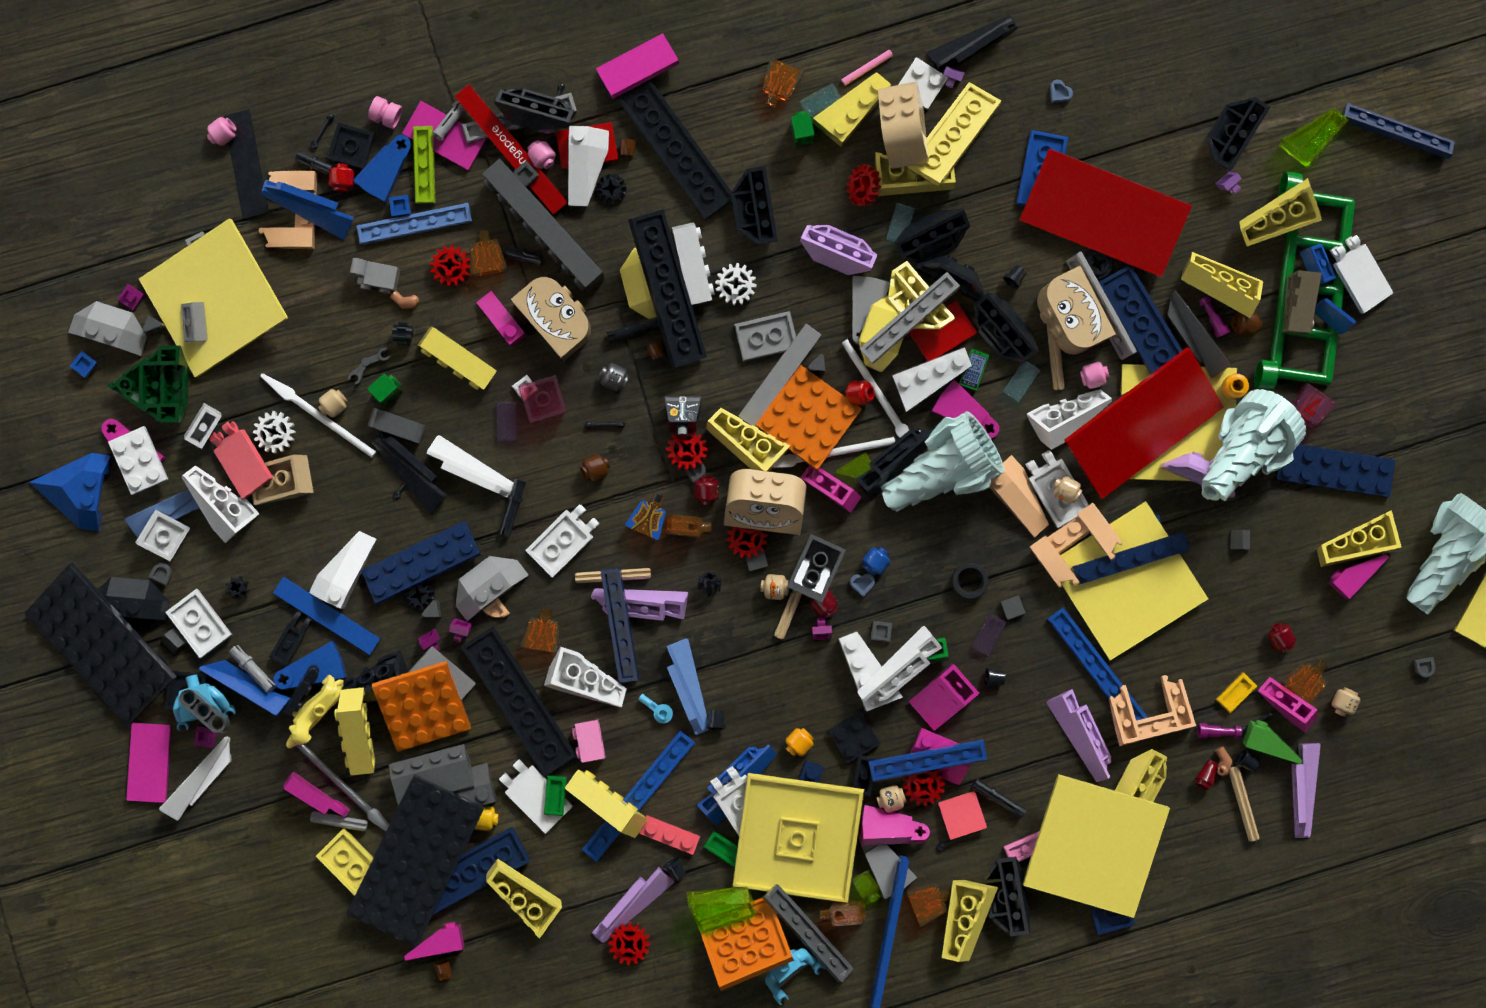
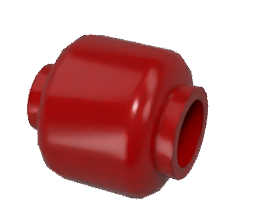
[329,164,354,193]
[845,380,875,405]

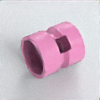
[368,96,403,129]

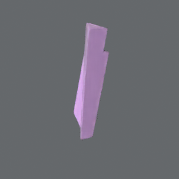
[591,588,688,621]
[1047,689,1111,782]
[1291,743,1320,838]
[592,867,674,943]

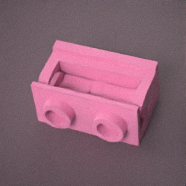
[572,719,606,762]

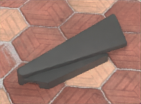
[1166,291,1231,378]

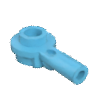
[638,694,673,723]

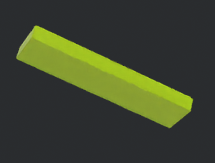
[413,126,435,204]

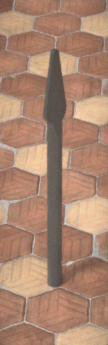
[295,744,390,832]

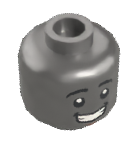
[599,363,628,391]

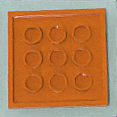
[755,365,862,470]
[372,661,471,752]
[698,897,794,991]

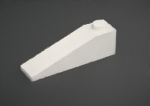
[1027,389,1112,449]
[544,647,626,707]

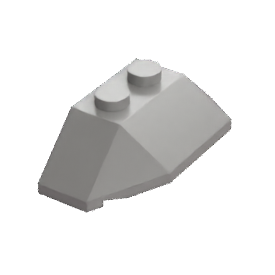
[68,301,148,356]
[456,556,529,622]

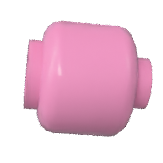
[207,117,236,146]
[527,140,556,169]
[1080,362,1109,389]

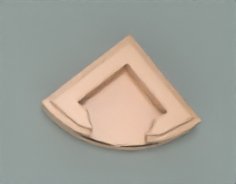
[483,598,510,618]

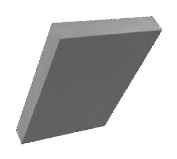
[734,311,796,362]
[409,646,476,700]

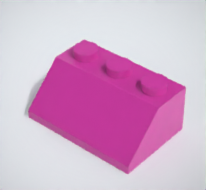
[910,727,971,785]

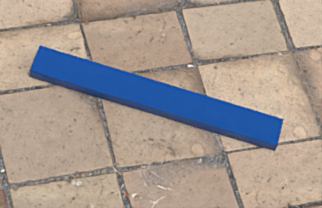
[1047,607,1148,741]
[582,730,695,862]
[870,856,909,1008]

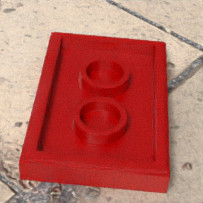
[556,122,618,170]
[909,301,977,362]

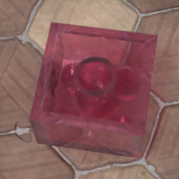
[518,375,567,423]

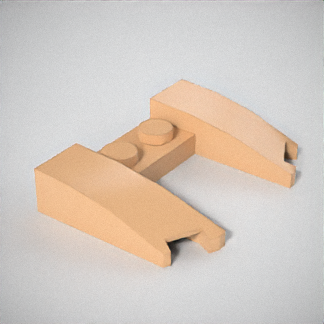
[259,171,317,249]
[1030,503,1122,588]
[1109,675,1196,746]

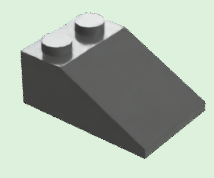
[787,534,846,603]

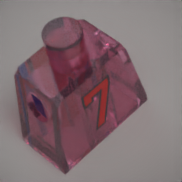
[1293,383,1337,427]

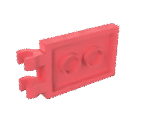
[209,421,273,499]

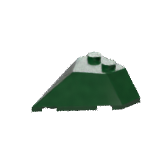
[107,345,188,423]

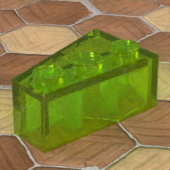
[1279,108,1349,169]
[686,887,756,934]

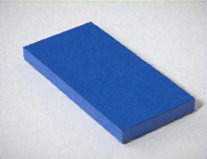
[1016,130,1068,206]

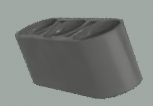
[367,408,426,444]
[179,689,230,733]

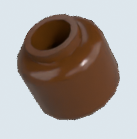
[1232,312,1262,337]
[580,454,610,482]

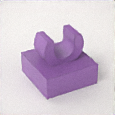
[943,66,964,88]
[1215,171,1242,194]

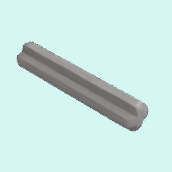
[310,811,368,831]

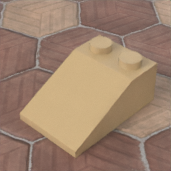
[252,455,314,505]

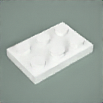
[108,426,168,495]
[166,589,232,658]

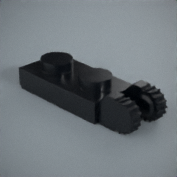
[269,611,312,666]
[285,664,320,717]

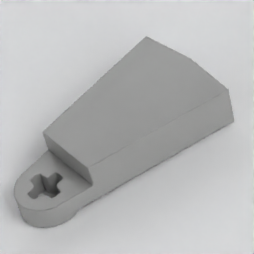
[852,276,890,345]
[858,832,917,899]

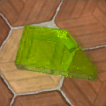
[835,452,871,478]

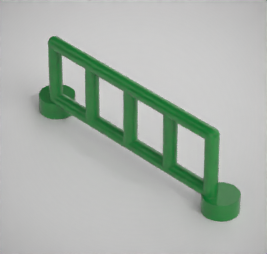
[1254,171,1355,391]

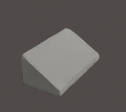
[181,302,207,342]

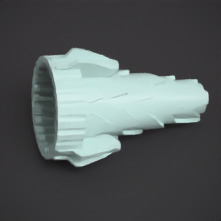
[1202,389,1306,501]
[881,411,1005,512]
[1407,493,1486,615]

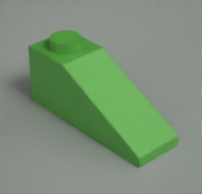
[1242,720,1302,764]

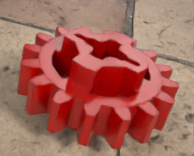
[847,164,882,207]
[430,245,472,287]
[666,432,708,471]
[726,526,768,559]
[903,769,945,806]
[608,922,651,965]

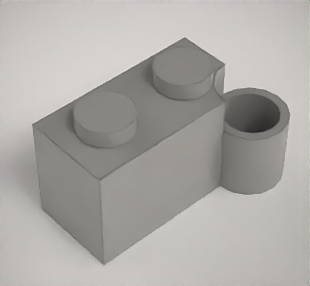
[350,258,400,294]

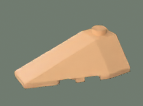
[989,455,1049,537]

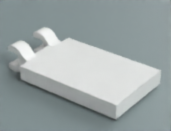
[1330,235,1393,313]
[1025,450,1089,528]
[525,504,600,578]
[499,759,573,834]
[710,766,747,836]

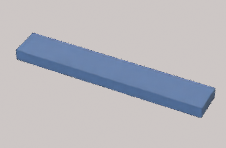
[356,203,473,245]

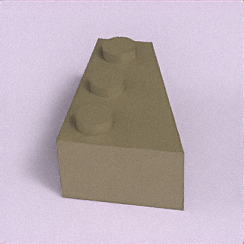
[1282,270,1322,335]

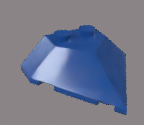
[29,453,112,531]

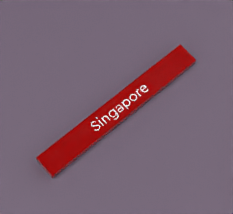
[455,84,568,215]

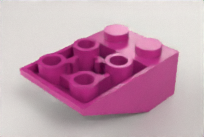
[909,664,979,731]

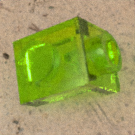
[852,870,883,904]

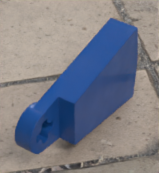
[353,135,412,203]
[274,641,347,689]

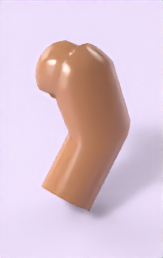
[390,291,419,309]
[1215,746,1232,776]

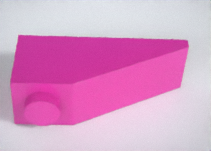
[476,291,527,347]
[800,465,861,513]
[1328,554,1389,599]
[1258,677,1317,733]
[404,922,465,960]

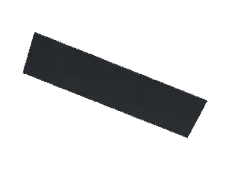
[224,109,269,219]

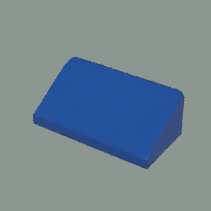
[1300,243,1336,285]
[1314,298,1356,334]

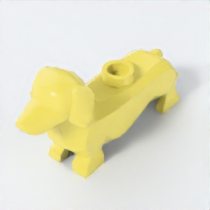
[286,675,344,749]

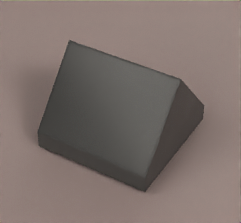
[143,315,166,335]
[808,354,825,373]
[1230,530,1250,550]
[422,600,442,617]
[161,627,187,654]

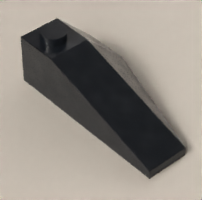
[333,650,408,706]

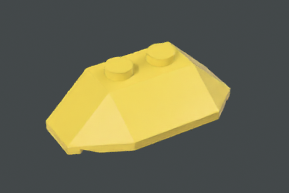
[620,248,657,319]
[888,261,955,329]
[859,295,903,372]
[1115,749,1167,802]

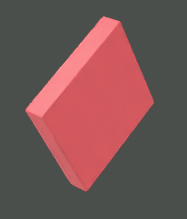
[938,791,987,840]

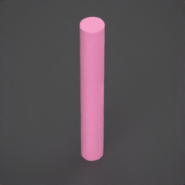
[841,50,893,86]

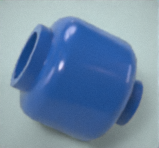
[862,547,891,576]

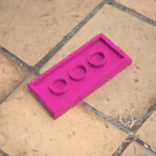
[596,33,680,99]
[402,101,488,171]
[126,723,172,803]

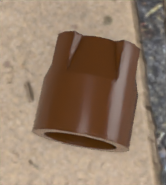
[620,139,636,157]
[646,341,665,360]
[434,961,452,981]

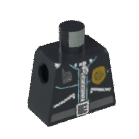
[665,396,701,440]

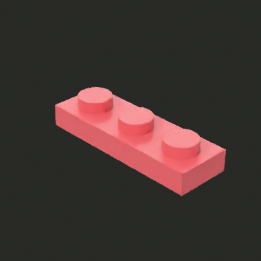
[639,815,700,855]

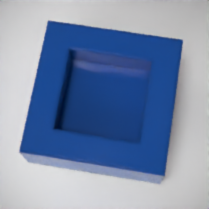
[389,195,411,217]
[70,351,99,378]

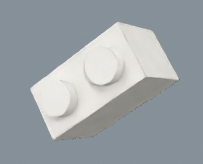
[184,403,222,449]

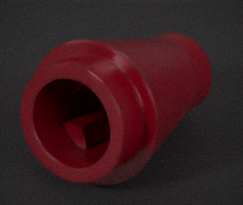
[1195,760,1218,790]

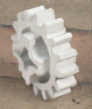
[715,263,757,305]
[253,411,296,453]

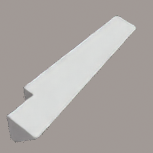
[427,435,514,497]
[857,626,943,701]
[159,737,231,821]

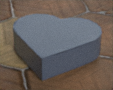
[1050,80,1073,103]
[850,574,875,597]

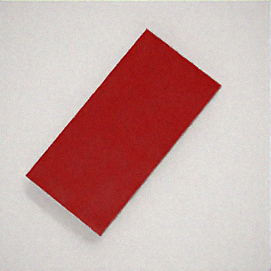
[1019,148,1192,277]
[1064,347,1224,499]

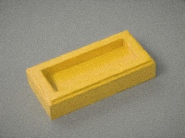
[1215,672,1257,713]

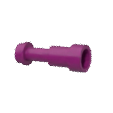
[1199,295,1230,338]
[1197,723,1242,739]

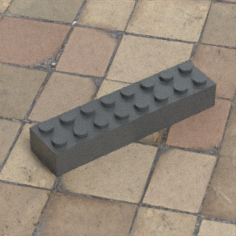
[482,158,605,292]

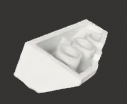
[568,126,609,207]
[182,466,259,543]
[309,531,377,609]

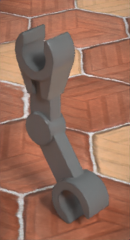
[348,348,391,385]

